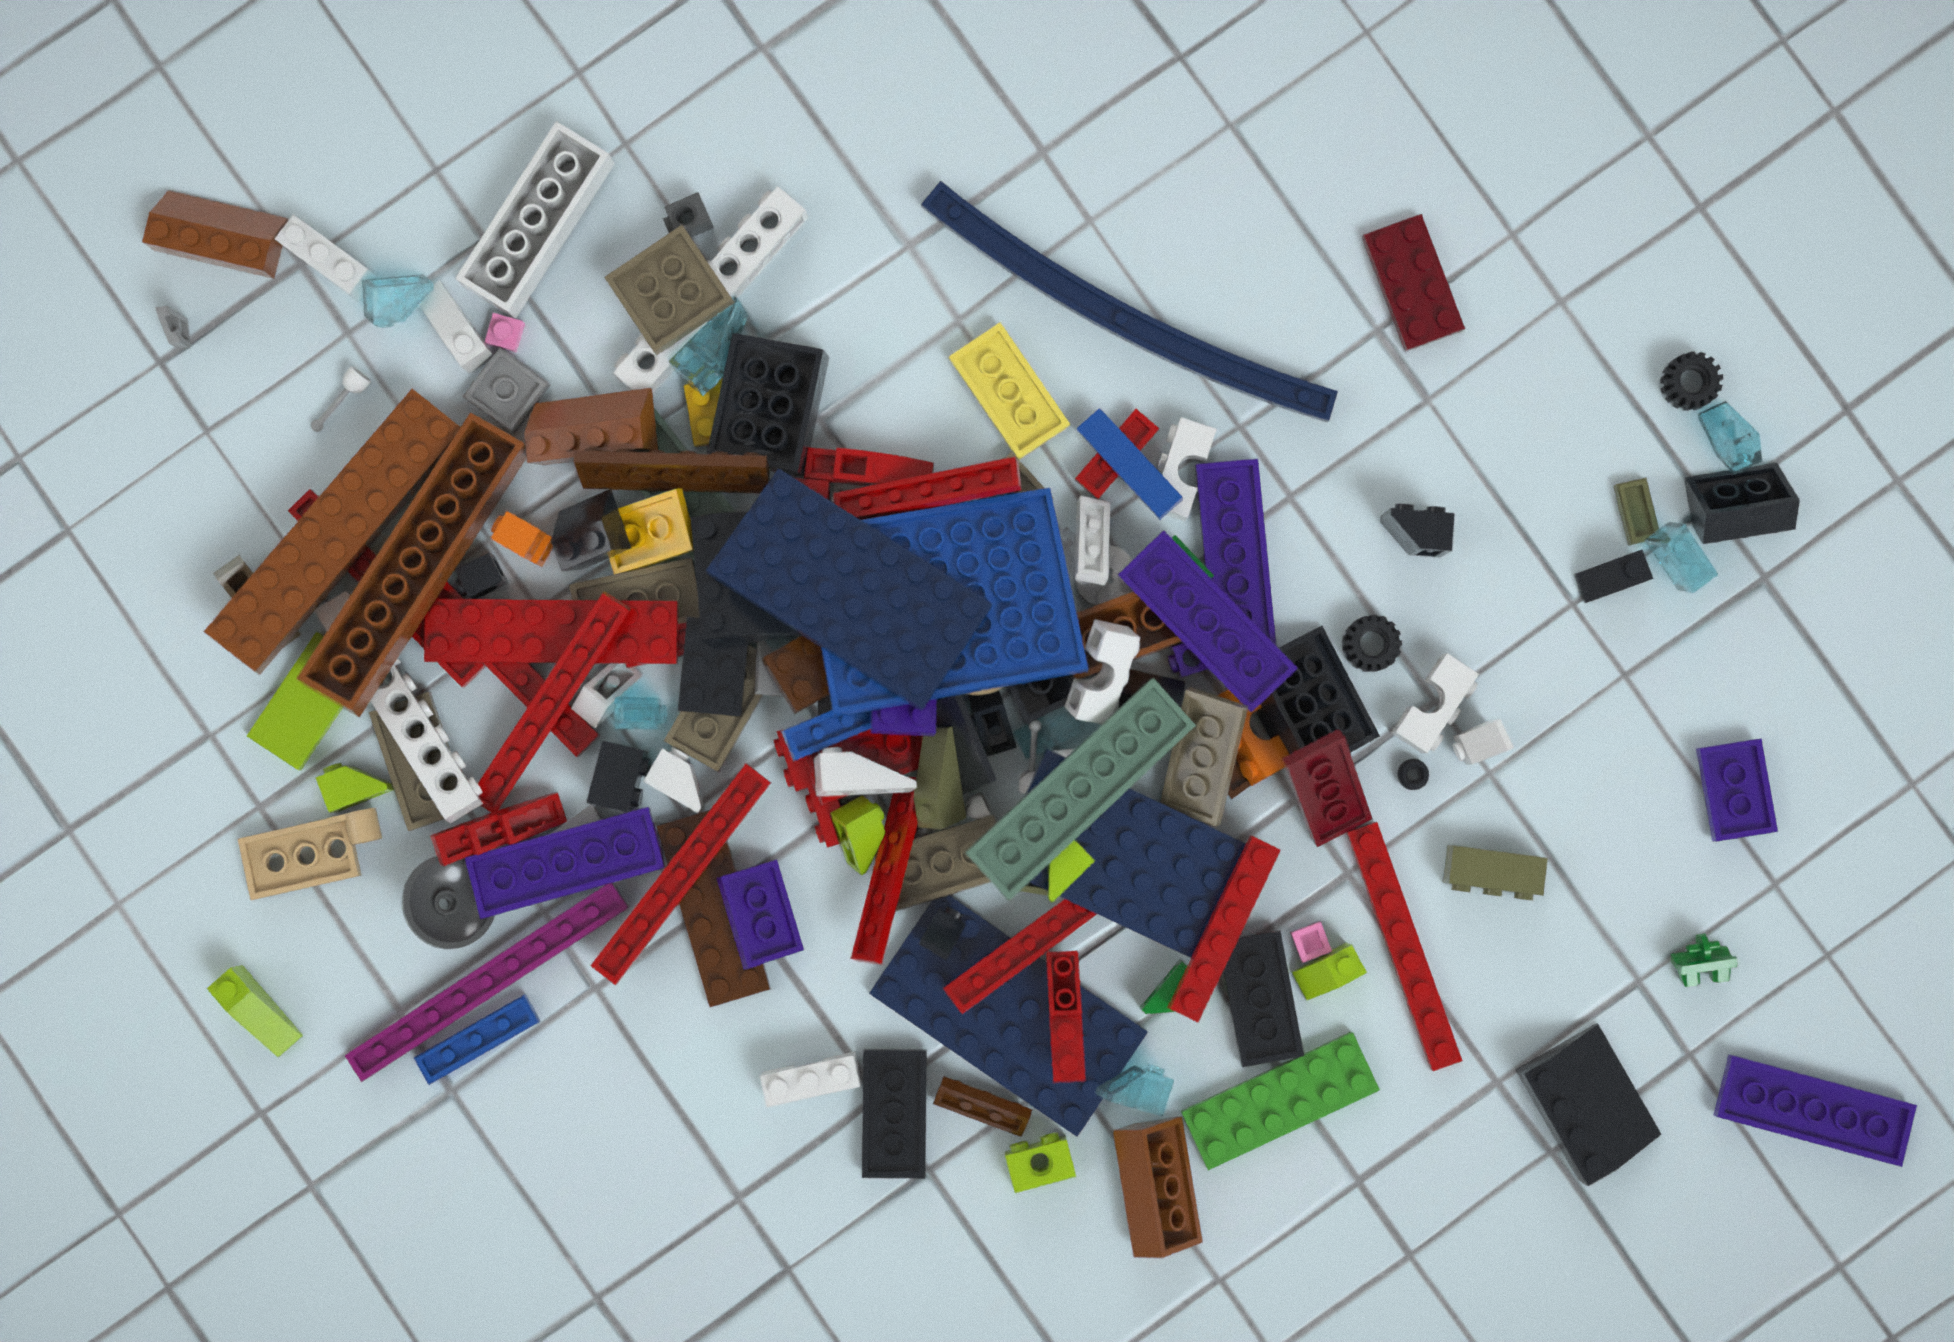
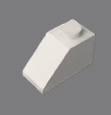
[571,664,643,728]
[1452,719,1514,765]
[643,747,705,813]

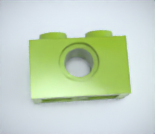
[1005,1132,1077,1193]

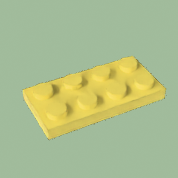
[949,322,1070,460]

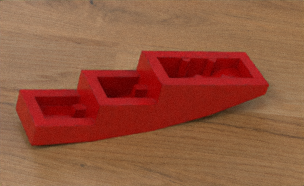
[430,792,567,866]

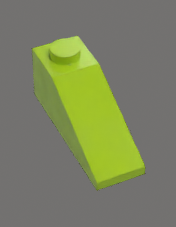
[206,965,303,1057]

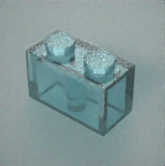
[1645,522,1719,593]

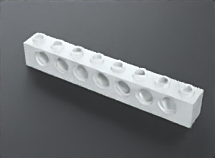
[613,186,808,394]
[314,590,483,824]

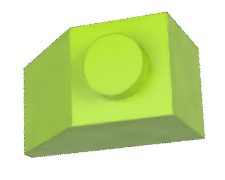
[315,762,394,813]
[831,795,885,876]
[1291,942,1367,1000]

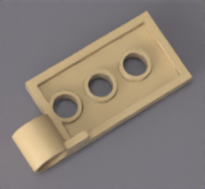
[238,807,382,900]

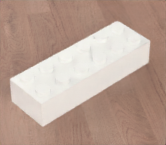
[455,121,615,319]

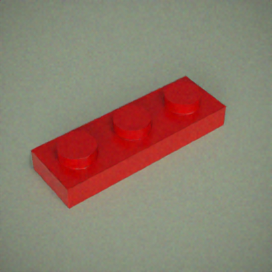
[1074,409,1160,500]

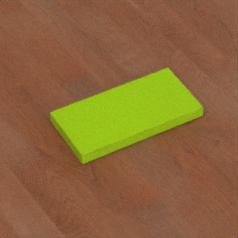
[247,632,343,771]

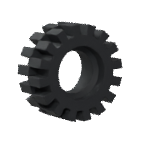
[1660,351,1723,411]
[1342,615,1402,672]

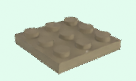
[604,225,735,355]

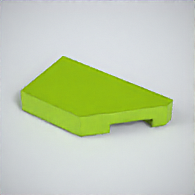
[1047,840,1095,903]

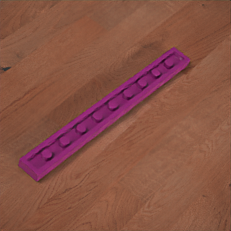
[344,883,629,1082]

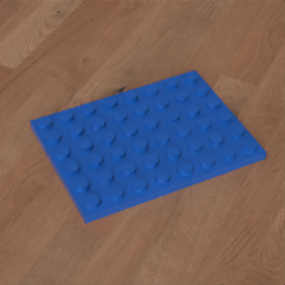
[821,488,1088,717]

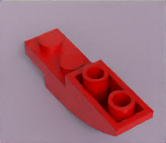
[804,447,934,486]
[773,730,842,848]
[1046,950,1086,1083]

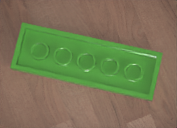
[1181,1031,1380,1171]

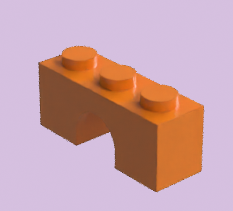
[490,511,553,567]
[1217,689,1289,786]

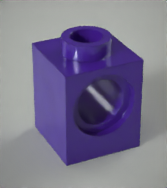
[1167,643,1208,679]

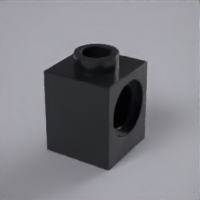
[455,552,509,599]

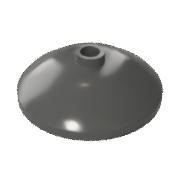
[402,856,495,949]

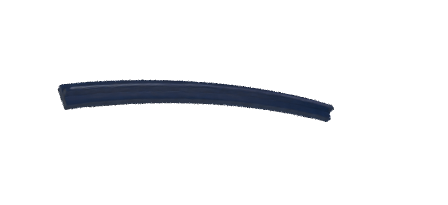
[921,181,1338,422]

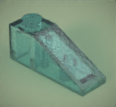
[668,296,749,396]

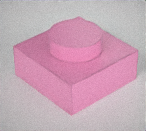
[485,313,525,353]
[1290,921,1332,963]

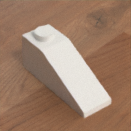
[415,280,494,374]
[814,747,917,797]

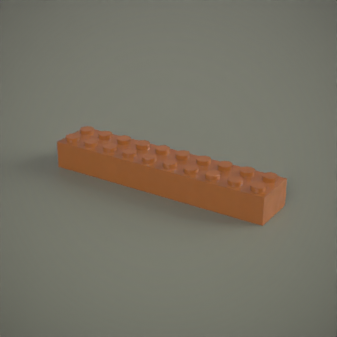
[203,389,460,675]
[296,412,527,718]

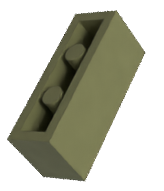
[1443,845,1548,901]

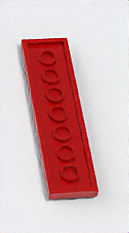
[424,599,679,664]

